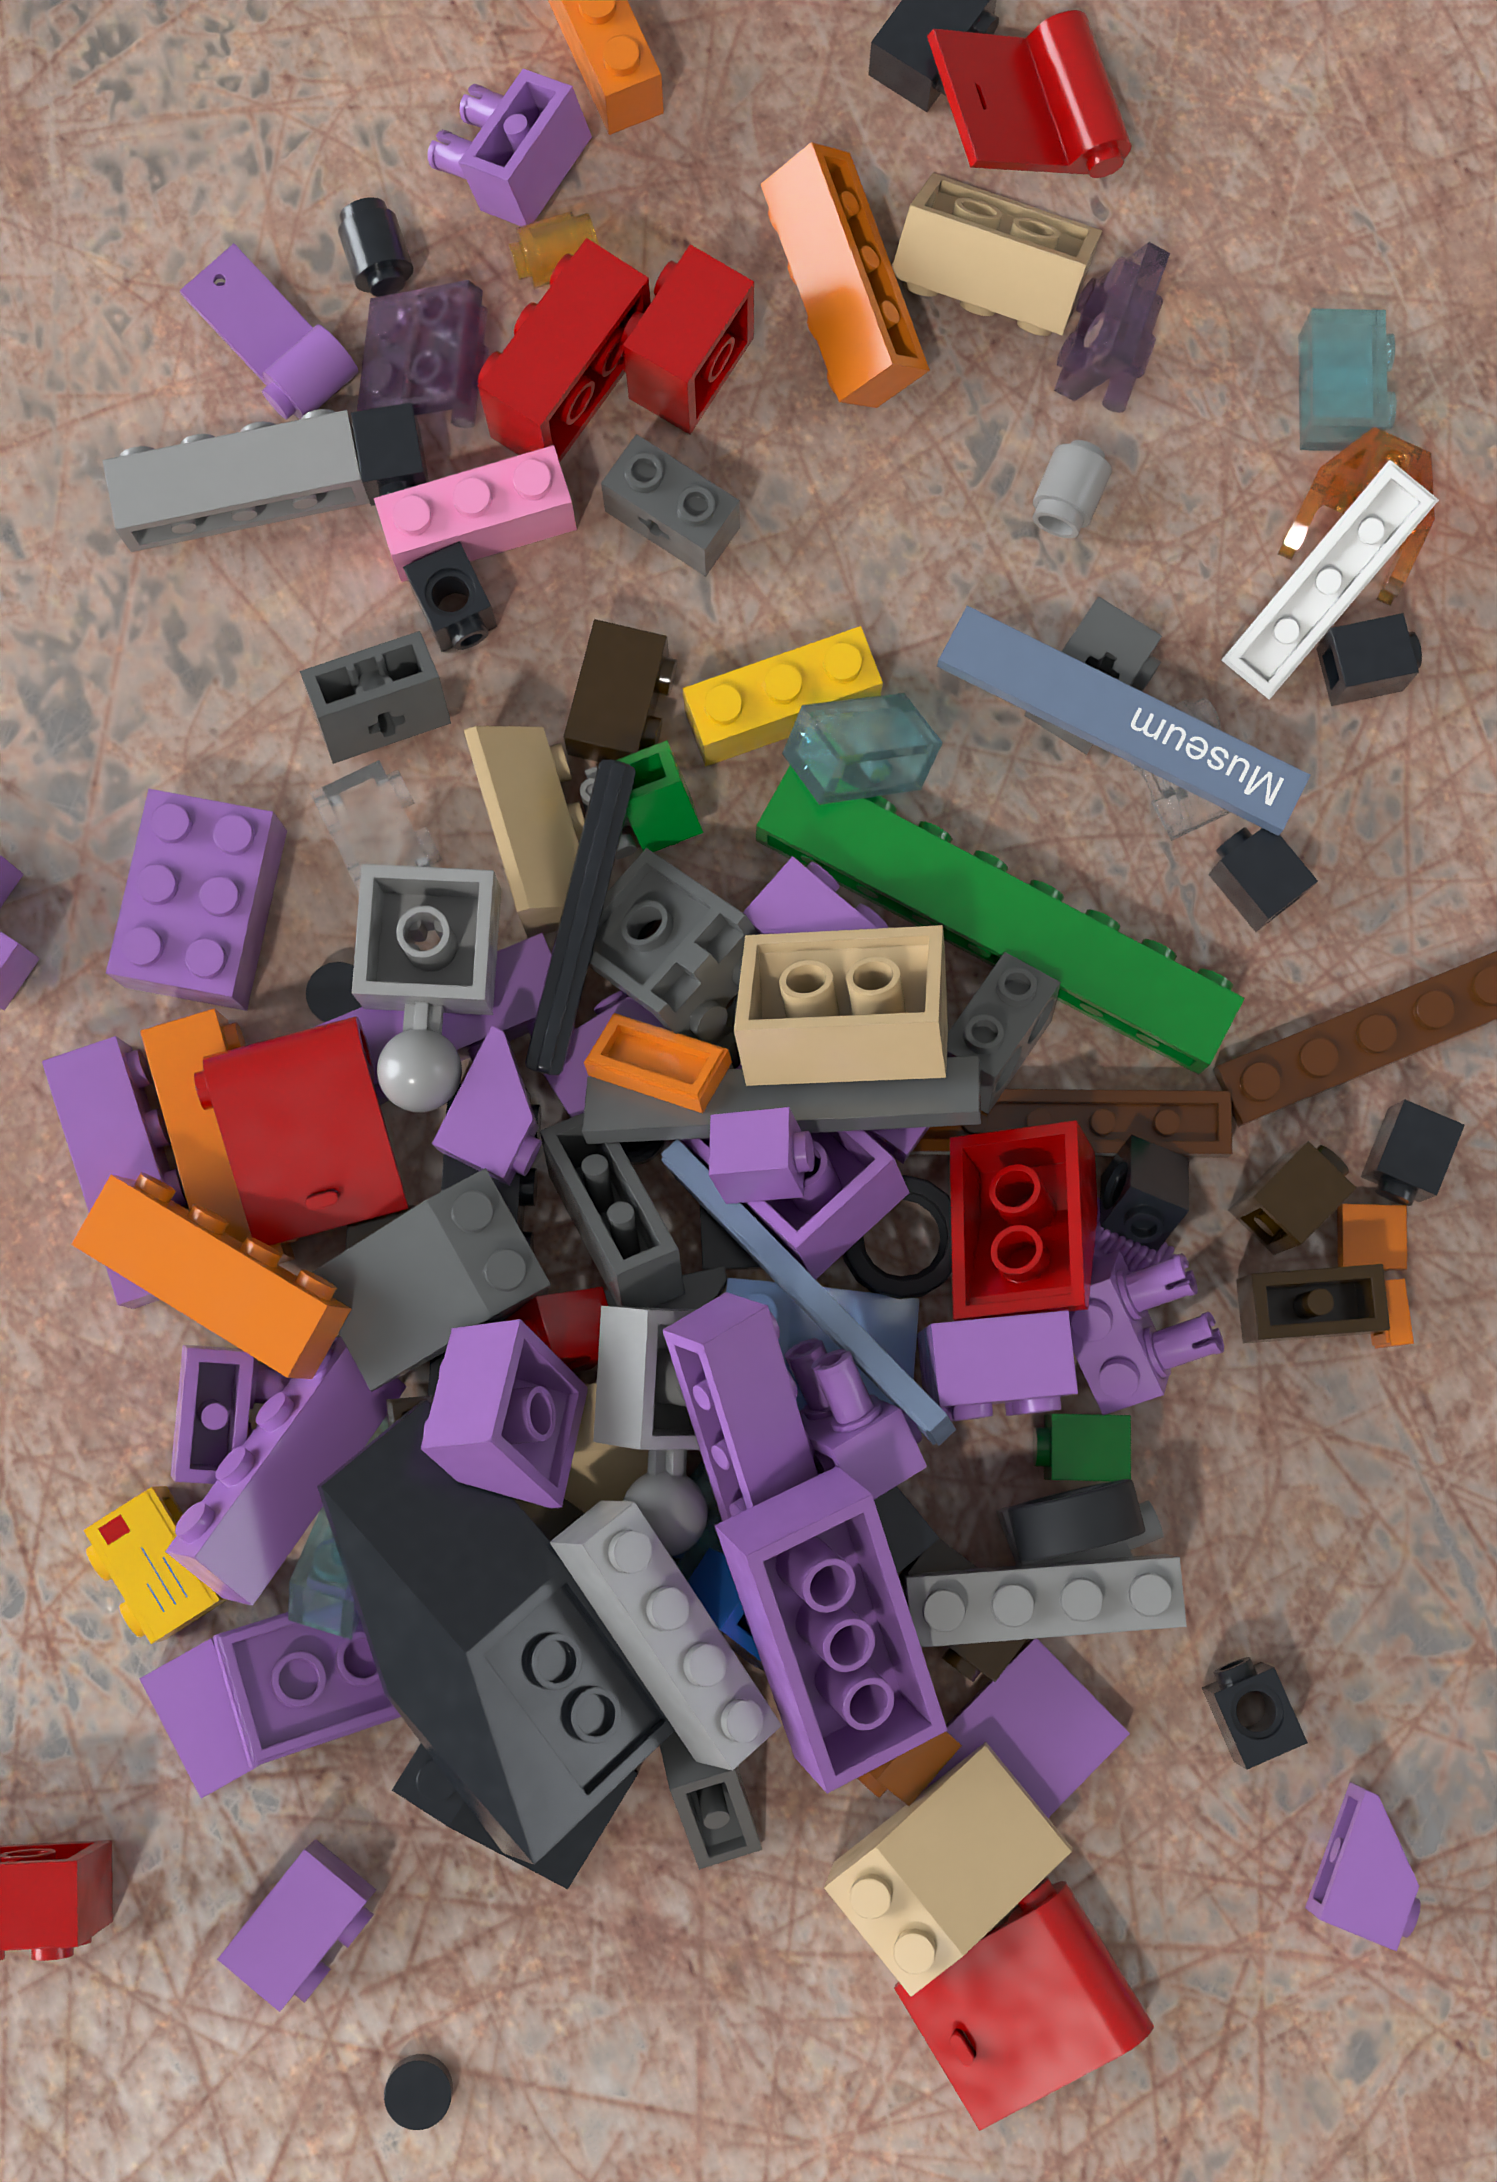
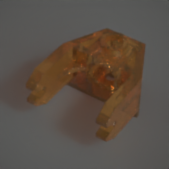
[1277,427,1435,606]

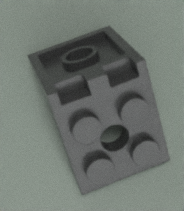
[589,848,760,1069]

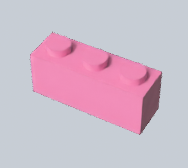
[374,445,577,582]

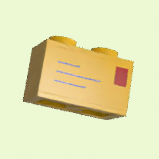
[83,1486,227,1644]

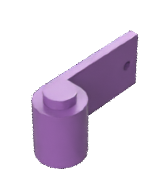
[180,243,359,420]

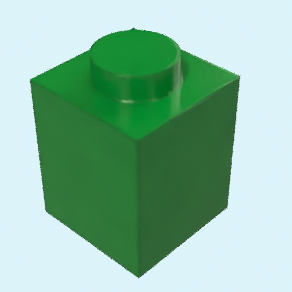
[617,740,704,852]
[1033,1414,1131,1481]

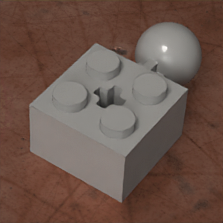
[352,864,501,1112]
[593,1306,708,1556]

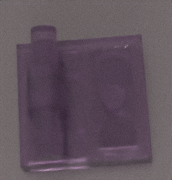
[1054,242,1170,413]
[357,280,489,428]

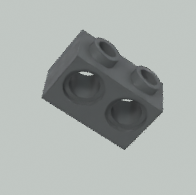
[947,952,1061,1114]

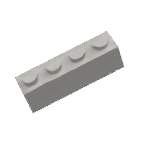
[102,409,370,552]
[550,1500,782,1771]
[901,1554,1187,1647]

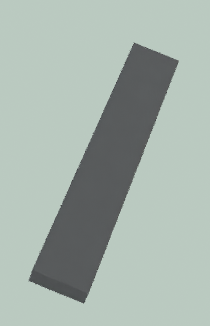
[582,1056,981,1144]

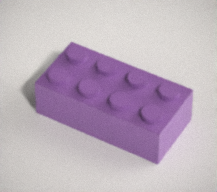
[715,1466,947,1794]

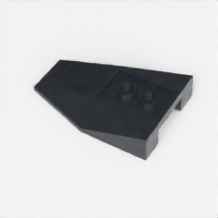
[317,1400,675,1865]

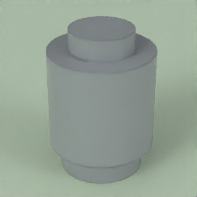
[1032,440,1112,538]

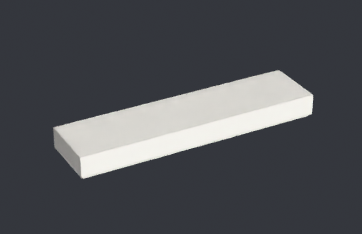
[1221,460,1439,700]

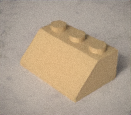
[892,173,1102,336]
[464,726,585,938]
[734,925,948,1086]

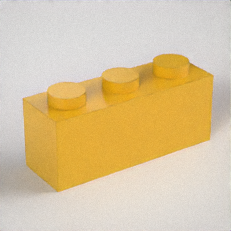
[683,626,883,767]

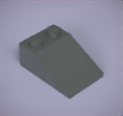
[312,1168,551,1392]

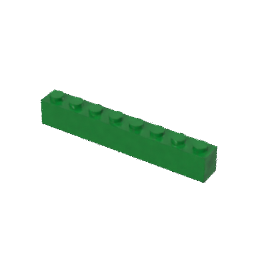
[756,760,1245,1075]

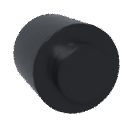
[338,197,414,297]

